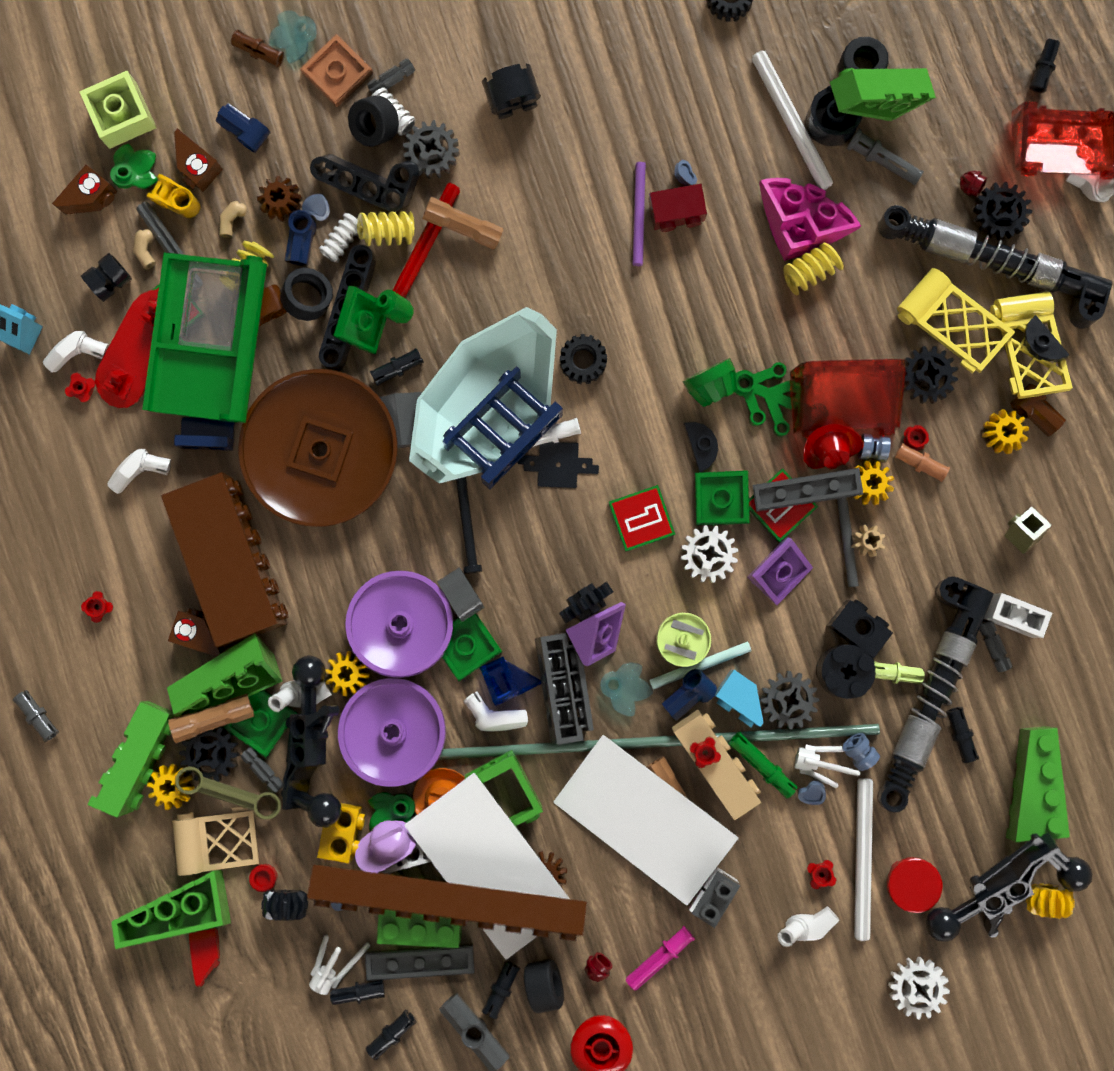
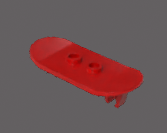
[95,290,159,408]

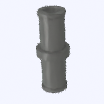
[13,690,59,742]

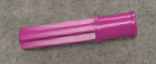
[626,926,695,991]

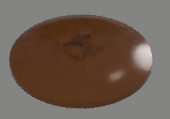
[238,369,398,527]

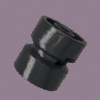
[81,253,132,302]

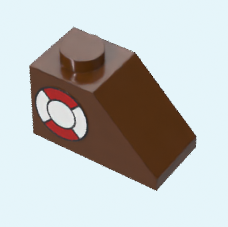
[174,128,223,192]
[52,165,118,215]
[168,607,225,657]

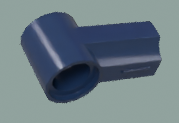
[215,103,271,153]
[285,210,317,266]
[662,669,717,721]

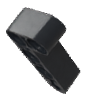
[310,154,419,212]

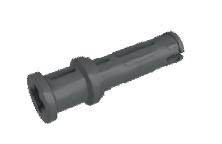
[846,128,924,186]

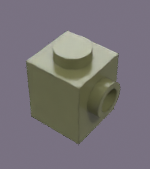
[1004,507,1052,554]

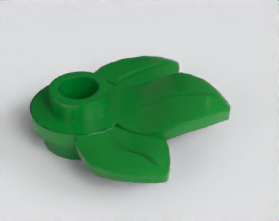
[110,144,158,189]
[368,792,416,832]

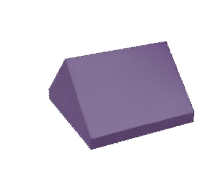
[747,537,813,605]
[566,602,626,666]

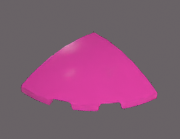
[759,178,861,261]

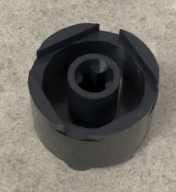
[482,64,541,119]
[806,85,863,146]
[816,645,876,699]

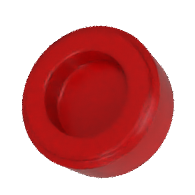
[249,864,278,892]

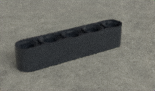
[319,244,376,371]

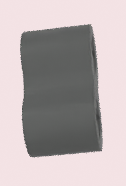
[437,567,485,622]

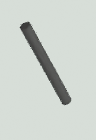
[837,498,859,587]

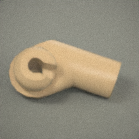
[219,201,247,238]
[133,229,156,270]

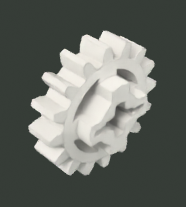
[680,525,738,583]
[888,957,950,1020]

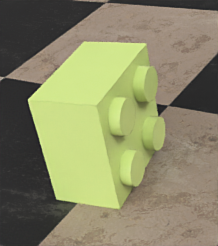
[79,71,156,149]

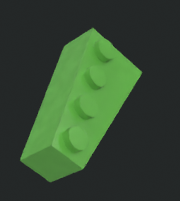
[830,68,936,121]
[167,633,283,717]
[87,701,175,818]
[1006,726,1070,842]
[111,870,231,949]

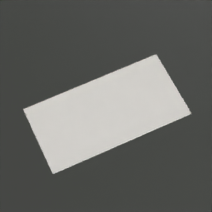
[554,735,738,905]
[404,773,570,959]

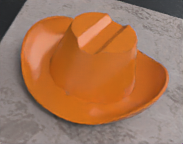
[413,768,465,815]

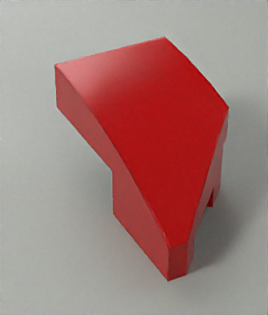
[189,928,220,987]

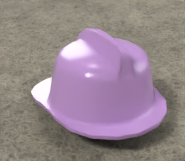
[355,820,416,873]

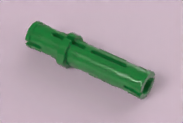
[728,732,798,799]

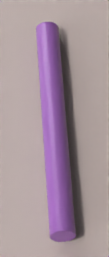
[633,162,646,266]

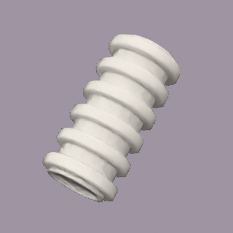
[372,88,416,135]
[319,213,358,263]

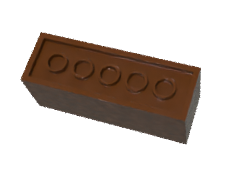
[161,472,289,647]

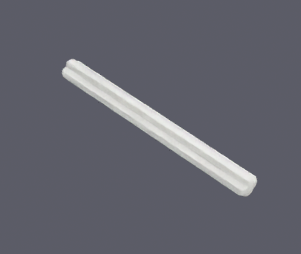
[752,50,833,190]
[854,778,873,941]

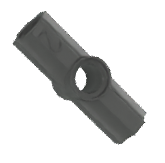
[439,993,510,1071]

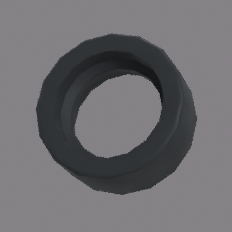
[280,268,333,321]

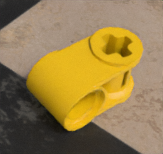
[146,174,200,218]

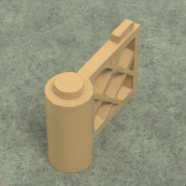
[172,806,259,876]

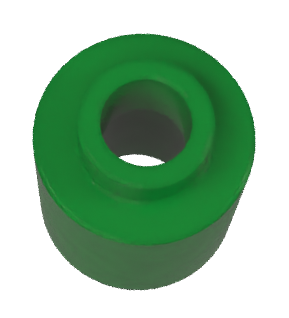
[376,289,414,324]

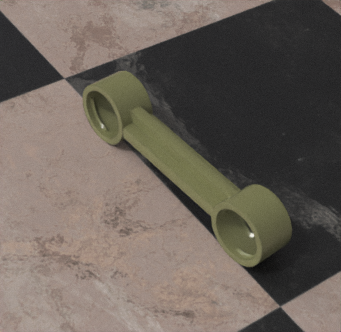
[175,767,281,820]

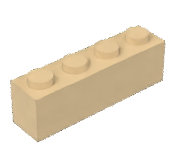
[672,710,761,821]

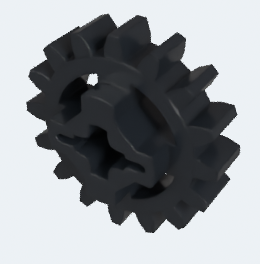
[972,182,1032,240]
[899,346,958,404]
[559,582,614,624]
[179,727,240,781]

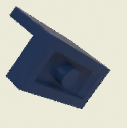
[174,417,235,451]

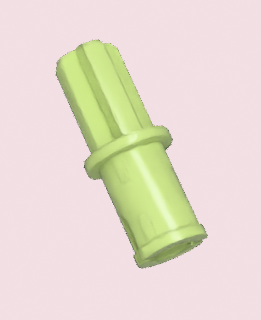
[874,661,925,684]

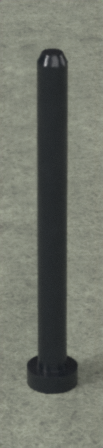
[456,477,482,574]

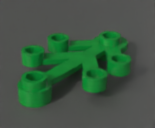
[734,362,828,437]

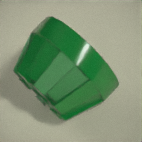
[683,358,738,407]

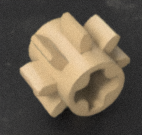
[851,525,885,557]

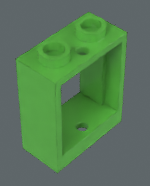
[465,750,543,827]

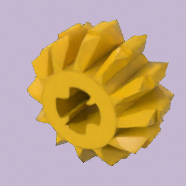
[982,409,1030,455]
[853,461,894,506]
[326,651,370,696]
[147,764,194,810]
[1026,883,1075,919]

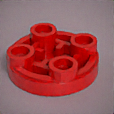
[887,857,943,913]

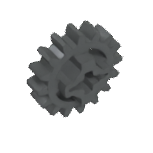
[403,120,460,179]
[760,671,819,729]

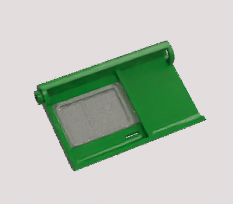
[142,252,267,423]

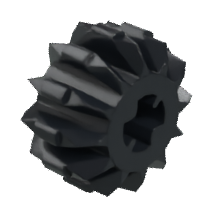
[261,889,308,921]

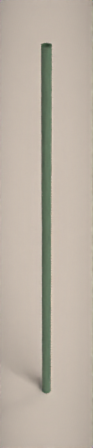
[439,724,880,760]

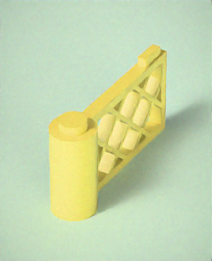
[897,268,1015,374]
[990,291,1073,399]

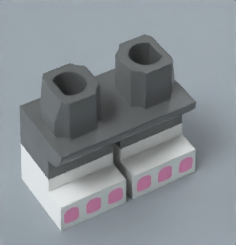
[688,867,740,928]

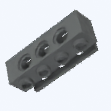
[535,633,594,745]

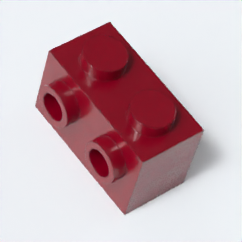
[648,183,707,232]

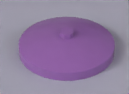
[345,571,453,678]
[338,678,446,787]

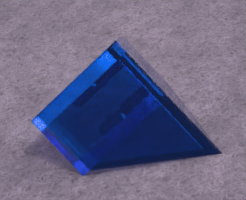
[480,656,541,706]

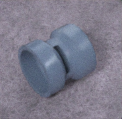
[858,433,891,463]
[842,733,880,771]

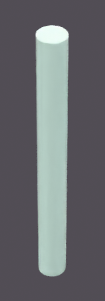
[649,641,751,690]

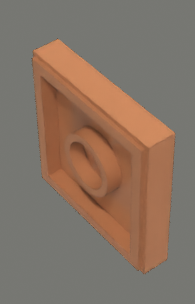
[300,34,373,108]

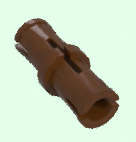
[231,30,284,68]

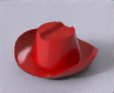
[803,424,864,469]
[570,1015,633,1071]

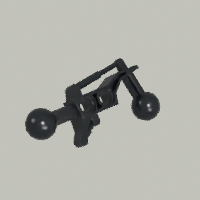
[281,655,342,828]
[926,832,1093,942]

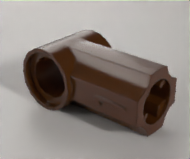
[1010,384,1066,437]

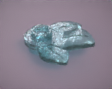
[269,10,317,63]
[600,662,653,716]

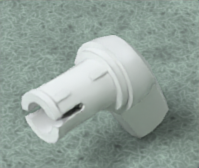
[1065,162,1114,202]
[43,331,109,372]
[107,449,171,494]
[268,678,333,712]
[464,691,528,732]
[778,906,839,947]

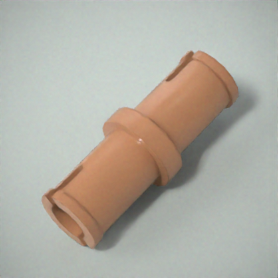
[894,443,950,482]

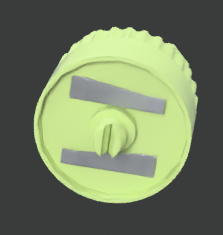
[655,613,711,667]

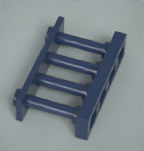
[442,366,563,490]

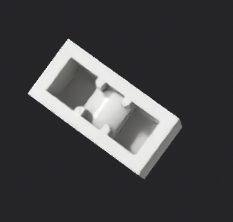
[984,593,1052,638]

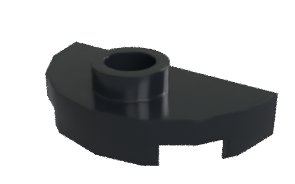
[1024,315,1070,363]
[684,422,718,473]

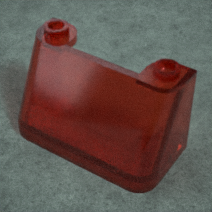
[1011,102,1114,180]
[790,359,906,438]

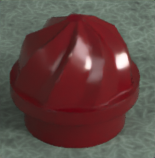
[960,170,987,197]
[584,952,612,982]

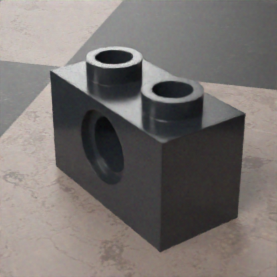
[826,599,893,658]

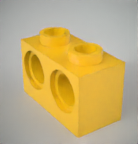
[317,803,365,863]

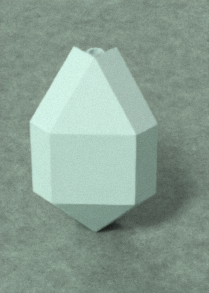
[409,307,557,484]

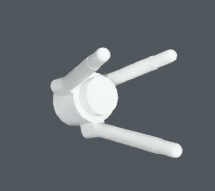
[794,744,860,788]
[309,935,370,995]

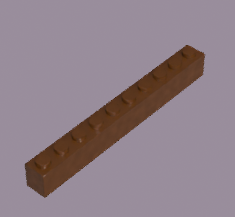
[307,864,587,941]

